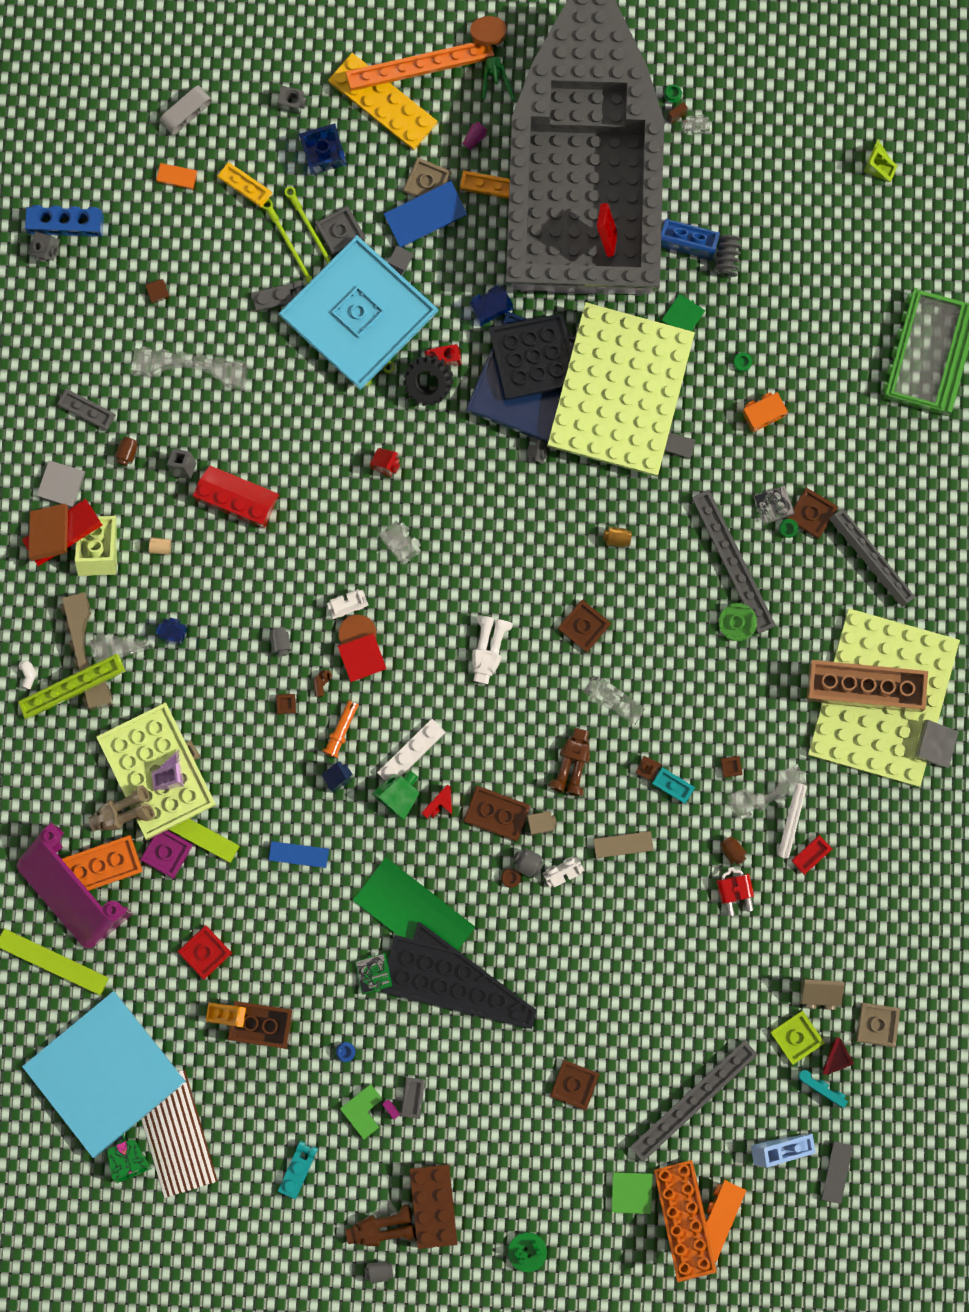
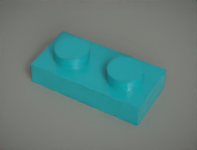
[652,767,695,804]

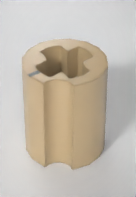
[149,537,171,555]

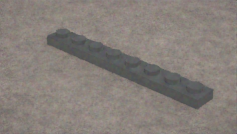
[692,490,776,635]
[630,1040,758,1162]

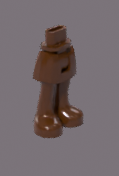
[548,728,590,797]
[345,1204,417,1246]

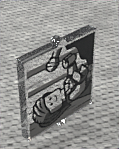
[753,485,795,525]

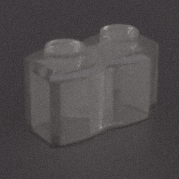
[379,521,421,566]

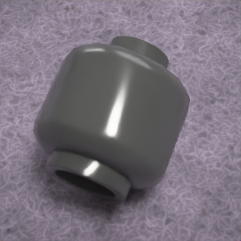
[513,848,543,877]

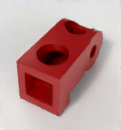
[424,344,462,366]

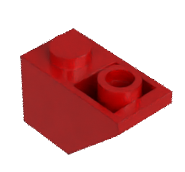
[370,448,401,478]

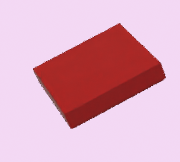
[597,203,618,257]
[338,633,387,682]
[177,925,233,980]

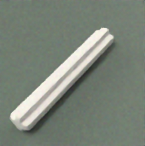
[778,783,807,858]

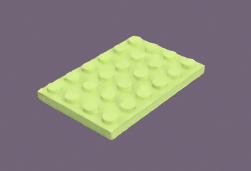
[97,703,216,840]

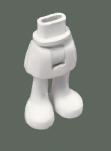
[472,615,513,684]

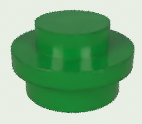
[663,84,682,103]
[779,519,798,538]

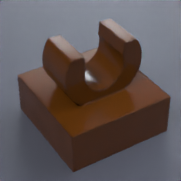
[635,756,661,782]

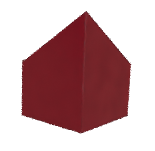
[821,1037,854,1075]

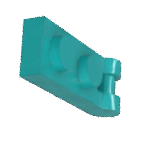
[798,1070,848,1108]
[278,1140,318,1199]

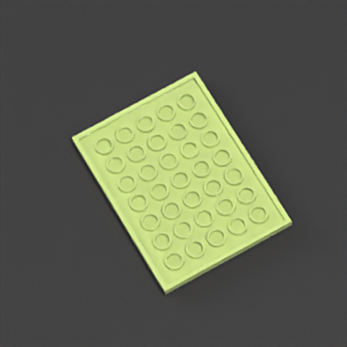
[547,302,695,477]
[808,609,960,787]

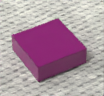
[383,1100,400,1120]

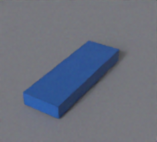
[269,841,329,868]

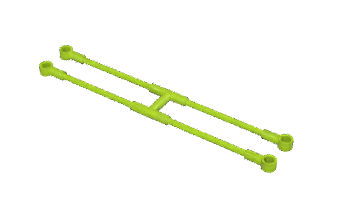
[262,186,395,387]

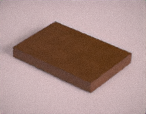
[463,785,531,842]

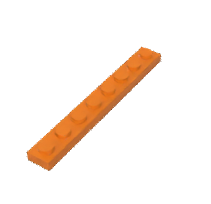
[346,42,494,91]

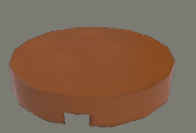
[470,16,507,47]
[339,615,377,644]

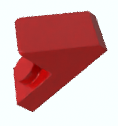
[422,784,452,820]

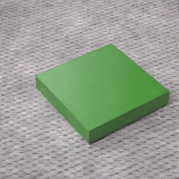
[612,1172,652,1214]

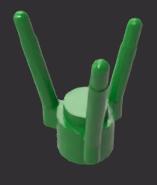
[482,57,515,101]

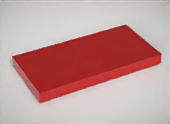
[22,499,103,567]

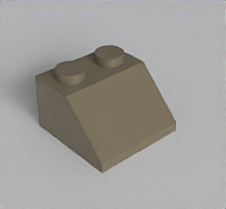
[800,980,844,1010]

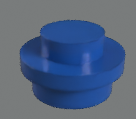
[336,1042,356,1062]

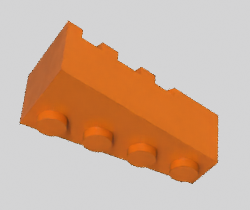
[706,1180,746,1263]

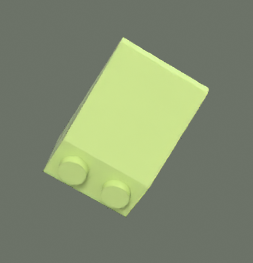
[75,516,117,576]

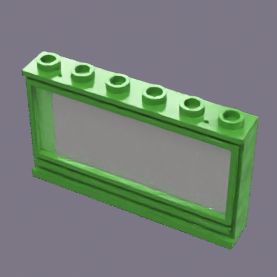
[882,288,969,417]

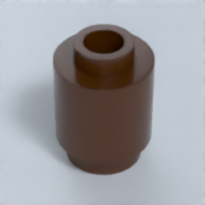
[114,437,138,466]
[720,836,747,866]

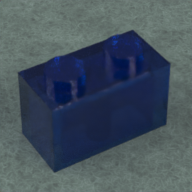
[469,285,513,327]

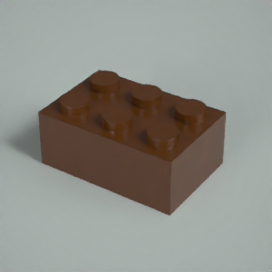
[228,1001,294,1049]

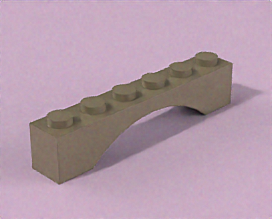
[60,592,114,711]

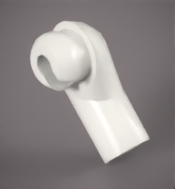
[19,661,36,690]

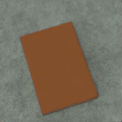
[29,503,68,561]

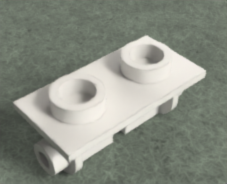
[327,589,369,619]
[542,856,584,888]

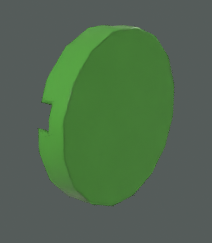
[719,603,757,641]

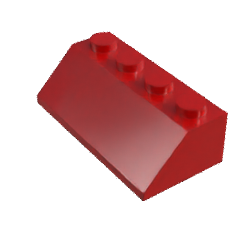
[193,466,280,529]

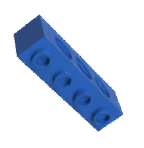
[25,205,104,237]

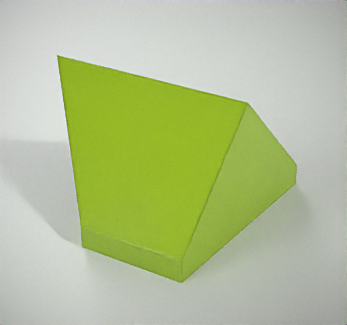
[864,139,898,182]

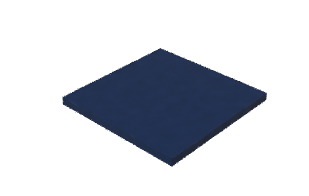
[466,312,576,443]

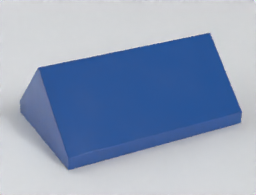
[661,219,720,261]

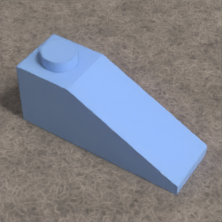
[751,1134,816,1168]

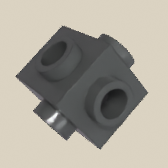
[29,232,60,262]

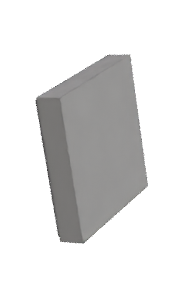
[37,460,85,507]

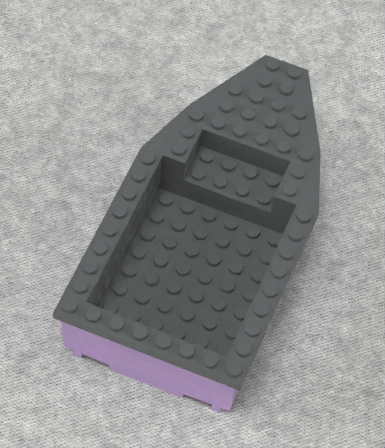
[506,0,664,296]

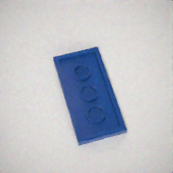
[384,181,467,248]

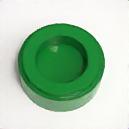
[733,352,752,372]

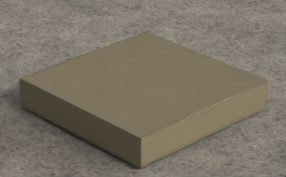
[403,157,452,198]
[856,1003,901,1047]

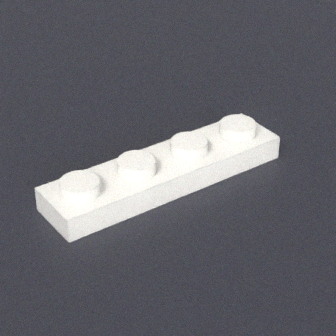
[377,719,446,781]

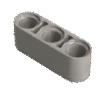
[159,85,212,135]

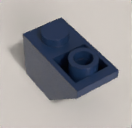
[321,761,353,793]

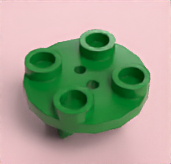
[508,1232,547,1273]

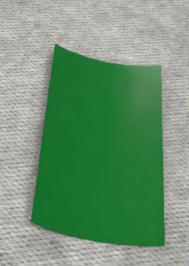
[353,857,475,950]

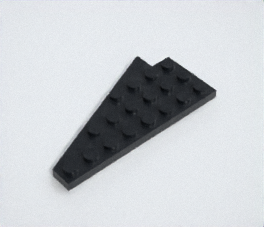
[380,922,537,1029]

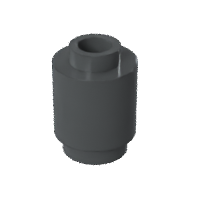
[269,627,291,657]
[364,1261,393,1284]

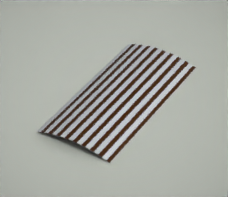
[142,1070,218,1198]

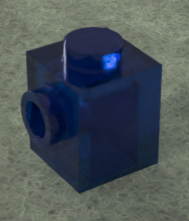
[156,617,188,646]

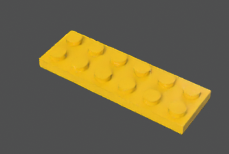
[328,53,438,151]

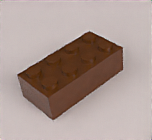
[410,1164,458,1249]

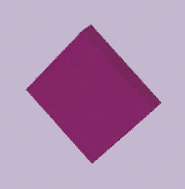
[140,830,193,879]

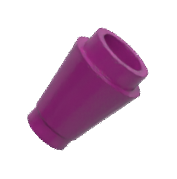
[462,122,488,150]

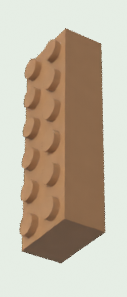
[807,660,928,712]

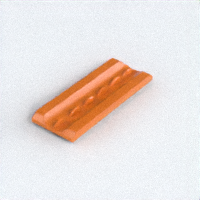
[654,1160,717,1282]

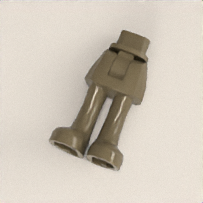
[89,785,155,832]

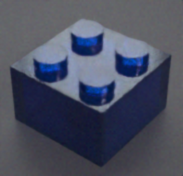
[299,123,347,175]

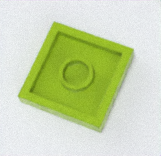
[770,1010,825,1065]

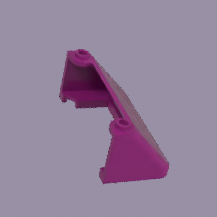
[17,823,132,948]

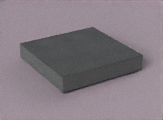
[315,206,366,257]
[914,720,959,768]

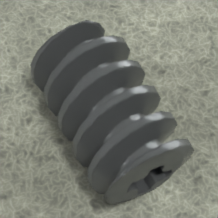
[714,235,742,277]

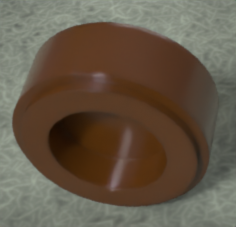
[501,868,521,888]

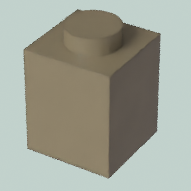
[527,811,557,836]

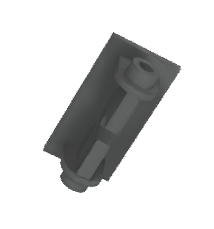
[527,437,547,465]

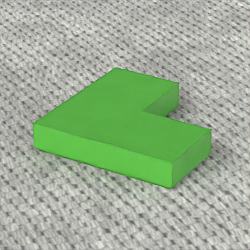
[340,1084,383,1139]

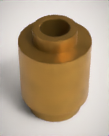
[603,526,632,548]

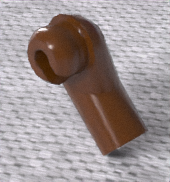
[313,670,332,697]

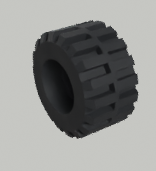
[403,355,453,406]

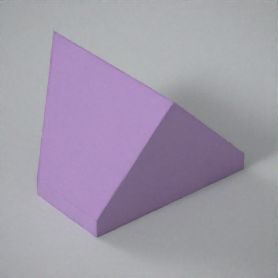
[151,750,184,791]

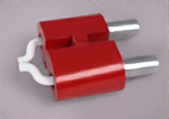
[716,867,754,916]

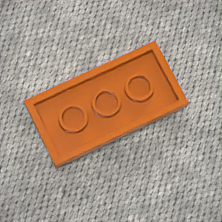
[62,835,143,891]

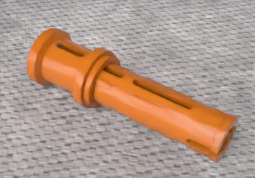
[322,700,359,759]

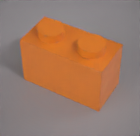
[742,392,788,433]

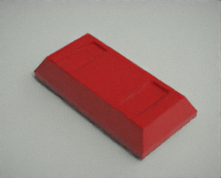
[791,835,832,875]

